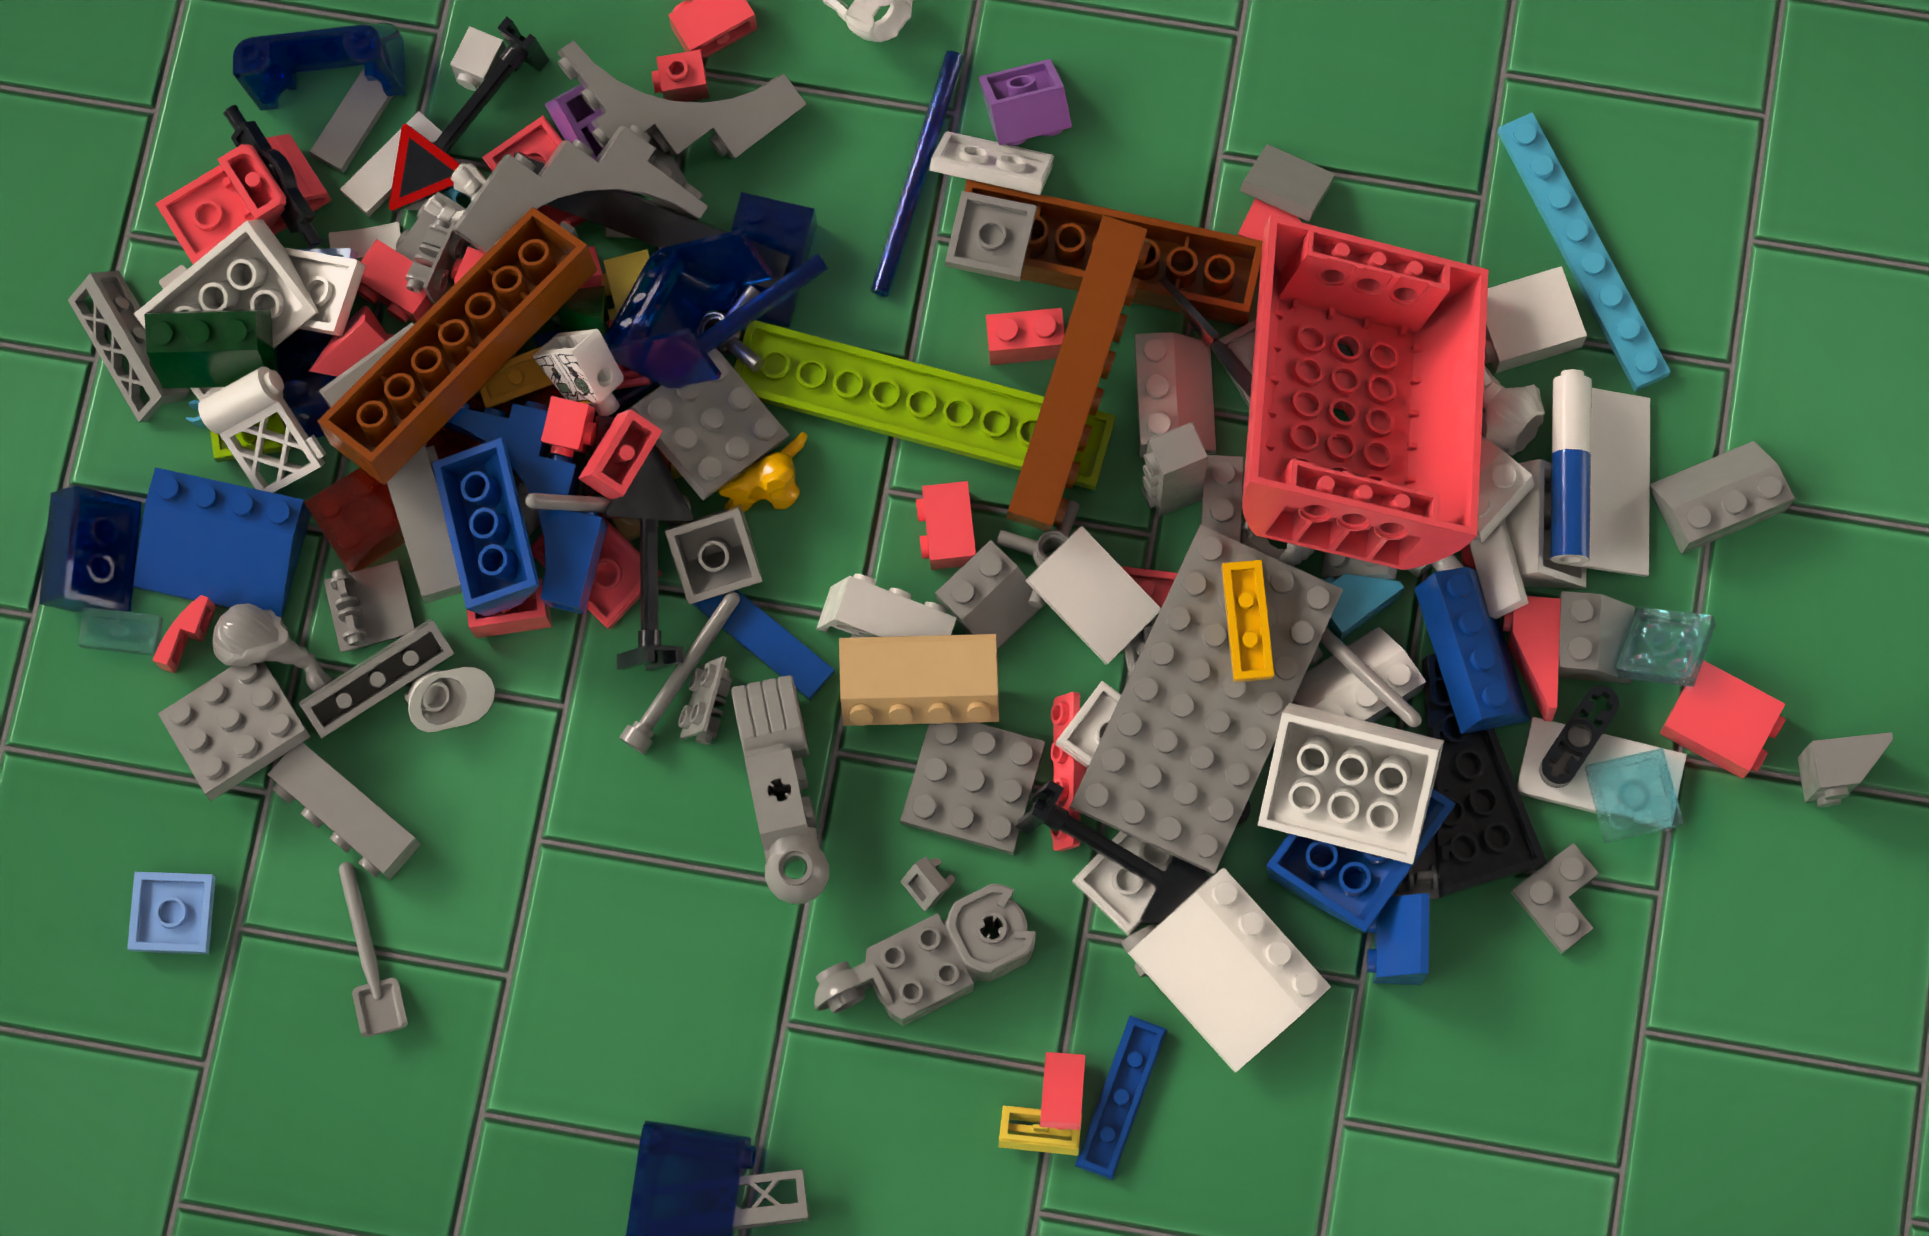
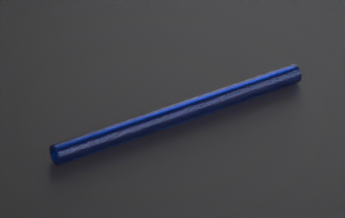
[870,51,964,297]
[605,253,828,422]

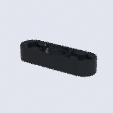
[1539,686,1619,788]

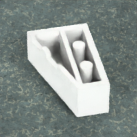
[816,574,956,638]

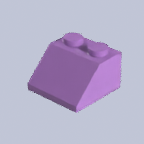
[978,59,1072,146]

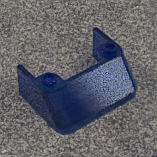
[604,229,774,389]

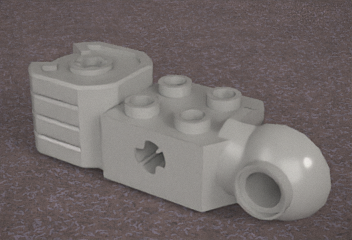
[731,675,829,904]
[814,884,1036,1026]

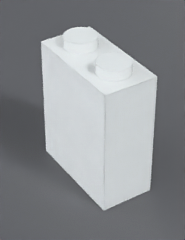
[1485,266,1587,373]

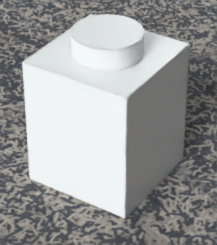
[450,26,506,91]

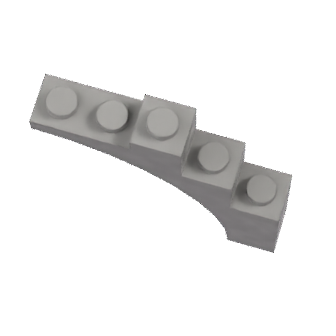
[557,40,806,160]
[451,125,708,252]

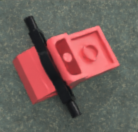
[155,105,332,264]

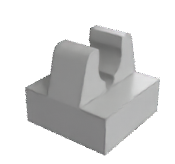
[900,856,955,912]

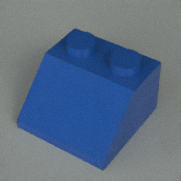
[1366,893,1430,985]

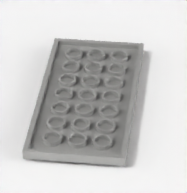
[1070,524,1343,874]

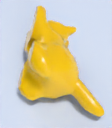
[718,432,807,512]

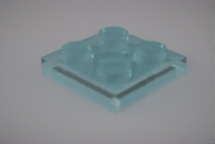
[1615,607,1716,687]
[1585,748,1684,843]

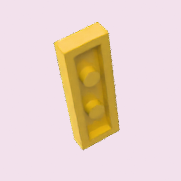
[1221,560,1274,682]

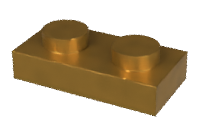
[479,346,553,408]

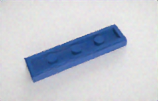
[692,590,835,701]
[1075,1016,1167,1180]

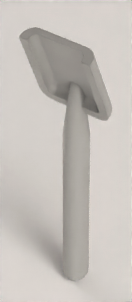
[339,862,408,1037]

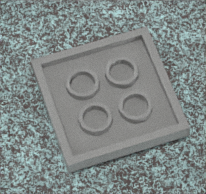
[631,348,789,501]
[158,661,311,801]
[900,722,1045,855]

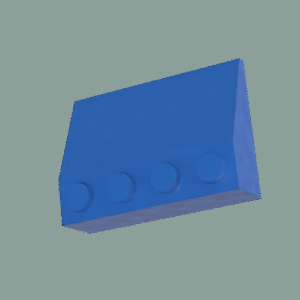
[133,467,312,618]
[1266,789,1456,933]

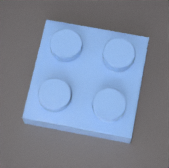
[127,872,216,955]

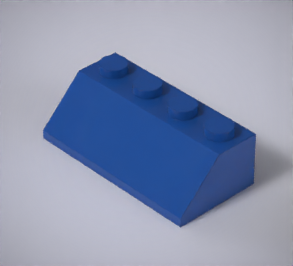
[432,437,540,617]
[1414,567,1531,734]

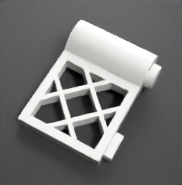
[198,366,326,493]

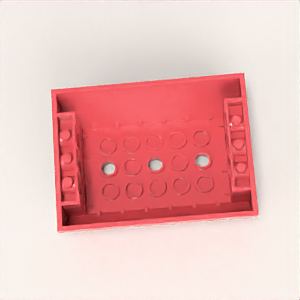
[1242,215,1489,570]

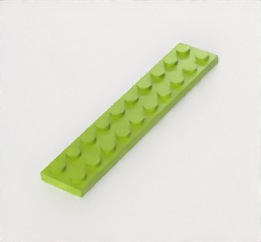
[734,319,1116,491]

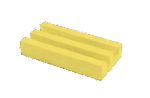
[998,1105,1082,1156]

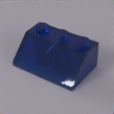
[39,485,142,614]

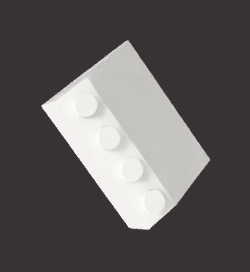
[134,219,319,401]
[1257,703,1444,864]
[1128,867,1331,1073]

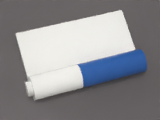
[1550,369,1650,577]

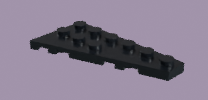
[1422,653,1547,899]

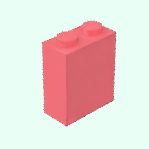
[1659,659,1786,779]

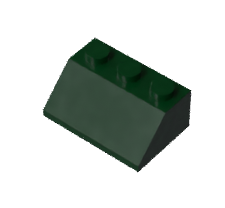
[144,309,274,389]

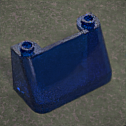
[233,22,405,111]
[626,1121,756,1236]

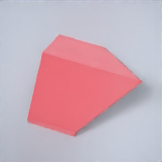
[309,306,390,377]

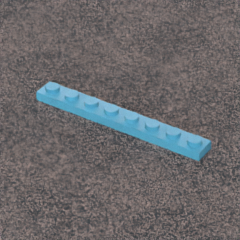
[1497,112,1671,392]

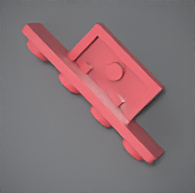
[1050,692,1087,852]

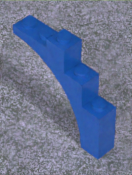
[443,401,608,615]

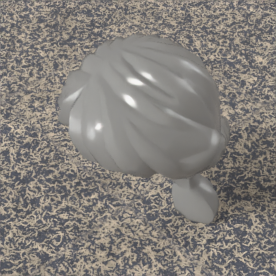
[212,603,333,692]

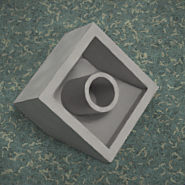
[665,504,763,605]
[935,540,1045,651]
[1558,591,1635,684]
[1797,732,1893,807]

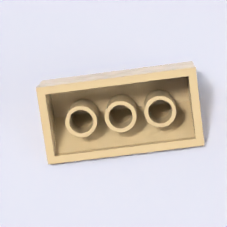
[839,634,999,726]

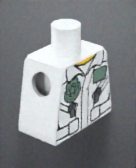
[533,329,624,418]

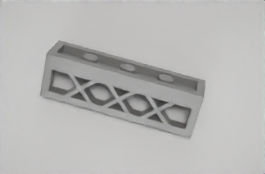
[68,270,190,423]
[642,1169,810,1236]

